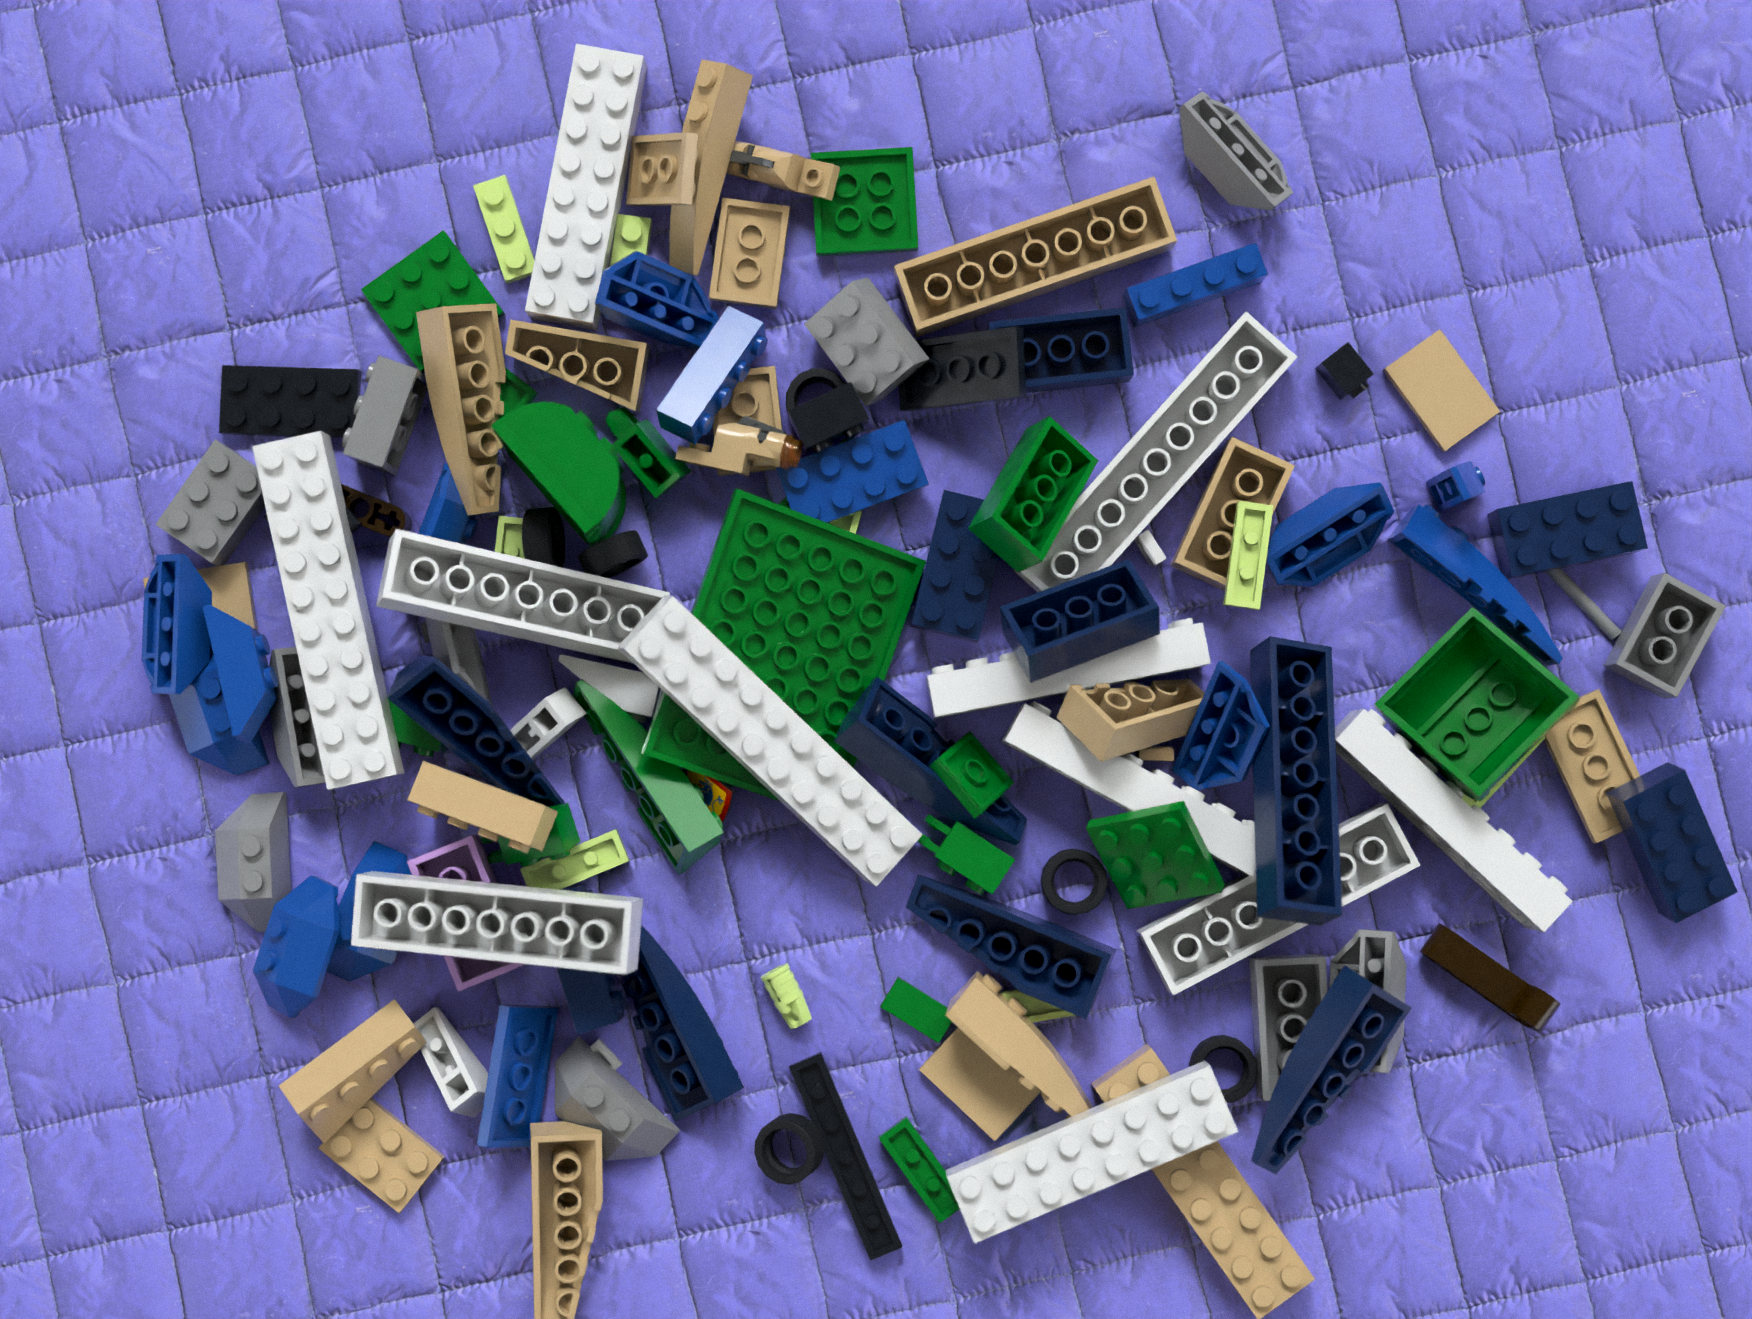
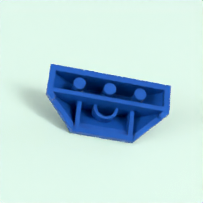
[595,251,720,350]
[418,463,478,545]
[1266,482,1394,587]
[142,554,212,694]
[202,604,278,744]
[169,646,270,775]
[1172,661,1270,790]
[326,841,412,982]
[253,875,340,1018]

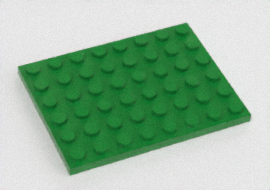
[641,489,926,802]

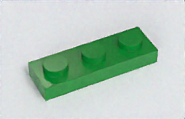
[878,1116,960,1223]

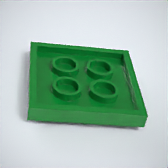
[811,147,918,256]
[361,230,505,373]
[1086,801,1225,909]

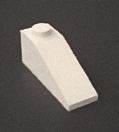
[558,654,661,723]
[510,687,587,759]
[413,1007,488,1118]

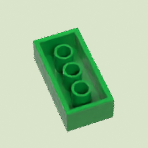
[968,416,1099,572]

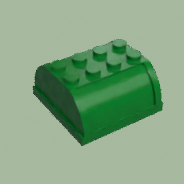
[491,402,626,547]
[1374,607,1580,801]

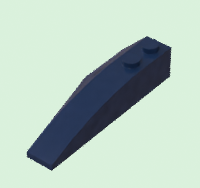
[387,655,565,807]
[834,676,1027,846]
[906,875,1116,1019]
[622,925,744,1122]
[1251,965,1411,1174]

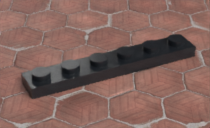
[789,1052,903,1261]

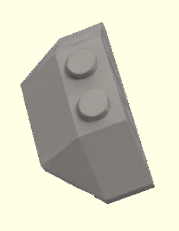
[1180,91,1293,211]
[421,617,493,706]
[269,647,326,787]
[215,792,291,932]
[1330,929,1406,1073]
[555,1036,680,1161]

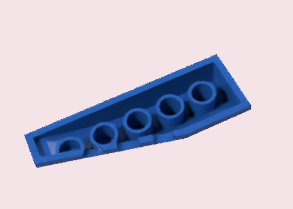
[1387,504,1563,666]

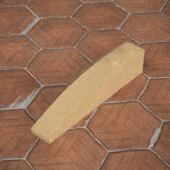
[669,59,753,276]
[416,304,506,515]
[945,971,1093,1119]
[530,1121,603,1319]

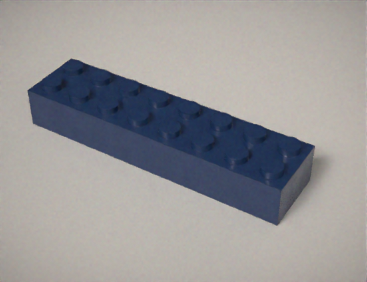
[1250,636,1342,926]

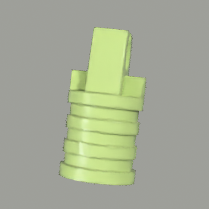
[760,963,812,1029]

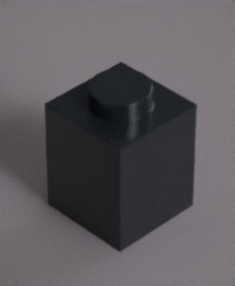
[1315,342,1374,400]

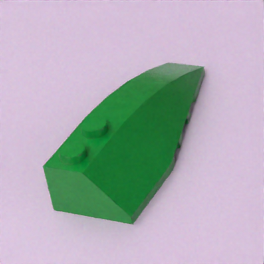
[573,679,724,875]

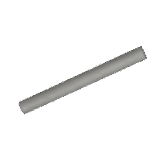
[1546,568,1622,640]

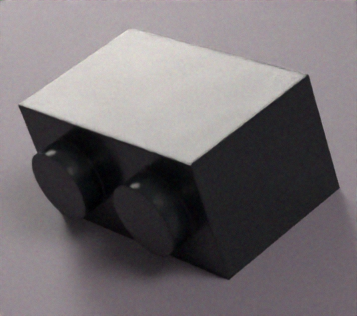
[788,381,869,454]

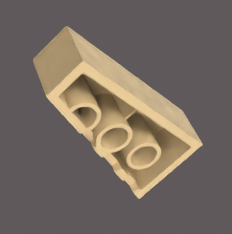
[505,320,651,412]
[1057,679,1204,762]
[407,761,558,853]
[279,999,427,1144]

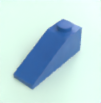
[1426,461,1485,512]

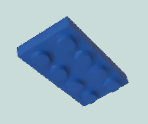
[776,420,929,523]
[477,1005,558,1148]

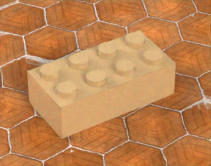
[1170,437,1295,591]

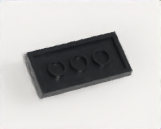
[899,326,1026,412]
[219,365,361,439]

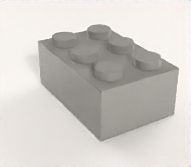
[804,277,929,406]
[342,355,428,476]
[155,439,265,566]
[1603,573,1726,699]

